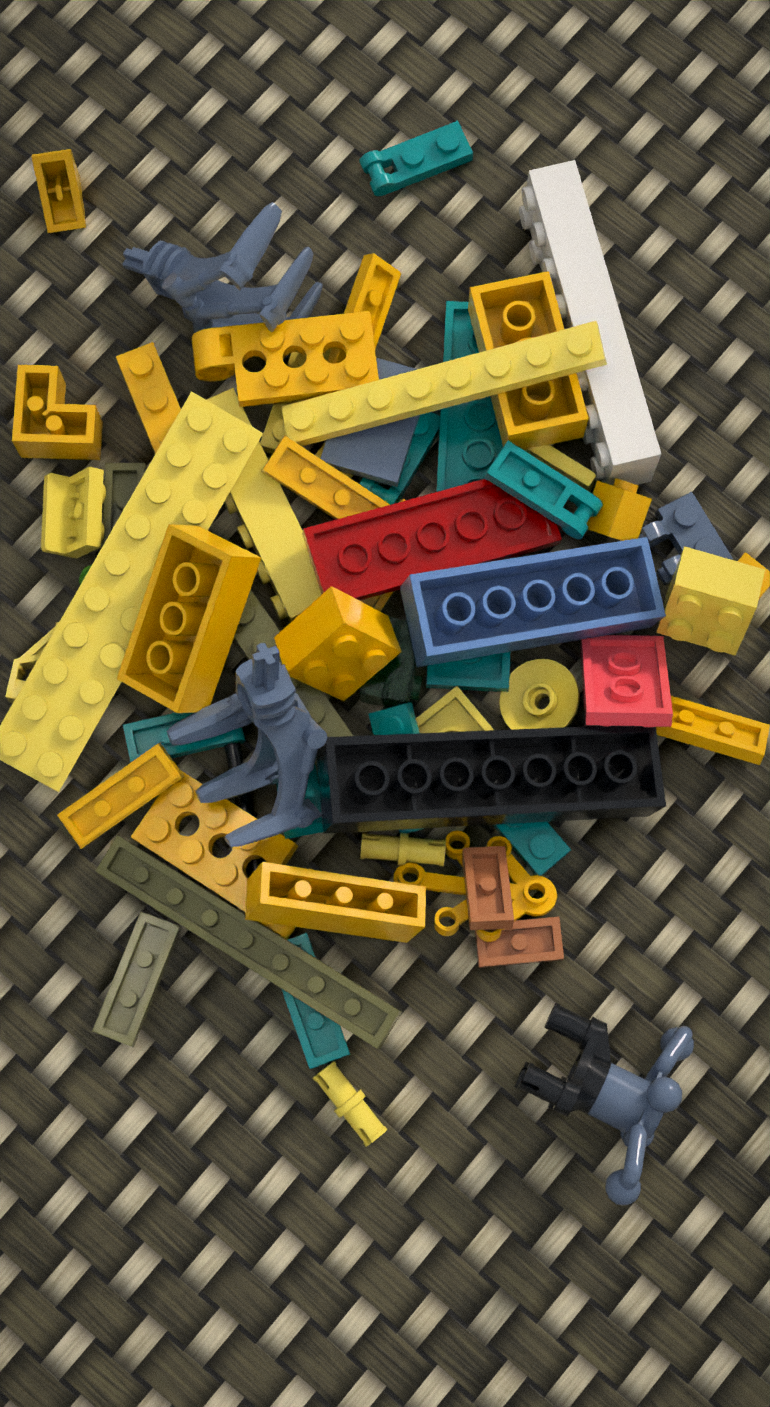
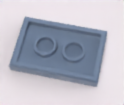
[320,358,420,487]

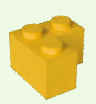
[12,365,103,460]

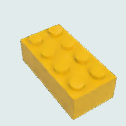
[468,271,589,450]
[117,524,261,713]

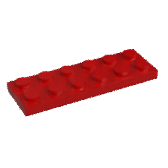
[302,479,562,601]

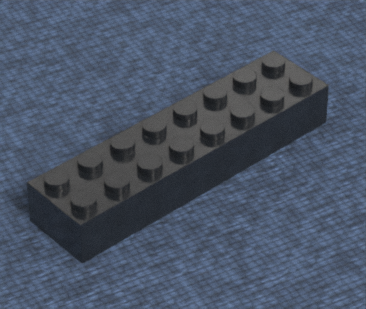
[317,726,666,834]

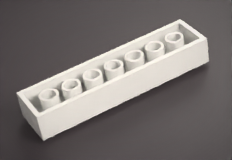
[519,160,661,485]

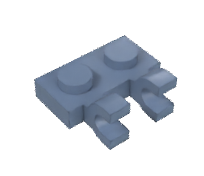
[639,492,733,586]

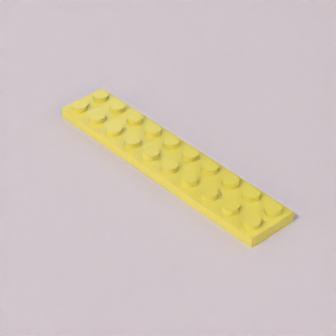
[0,391,263,792]

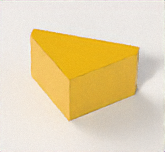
[32,149,86,233]

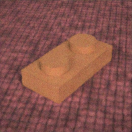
[462,846,514,930]
[475,917,564,968]

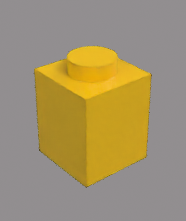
[587,478,652,541]

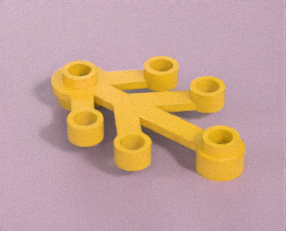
[393,831,557,942]

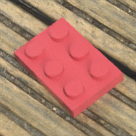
[581,635,673,728]

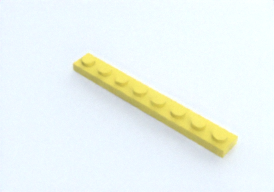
[281,321,607,446]

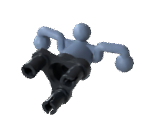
[514,1003,694,1206]

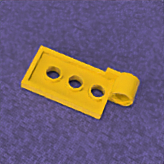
[191,311,379,407]
[131,770,298,940]

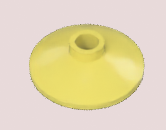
[499,659,580,730]

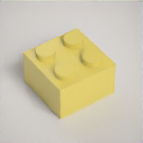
[656,546,765,656]

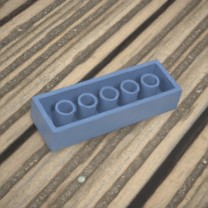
[400,537,666,667]

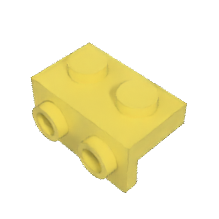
[41,467,106,559]

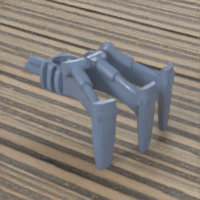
[122,202,323,361]
[166,643,327,847]

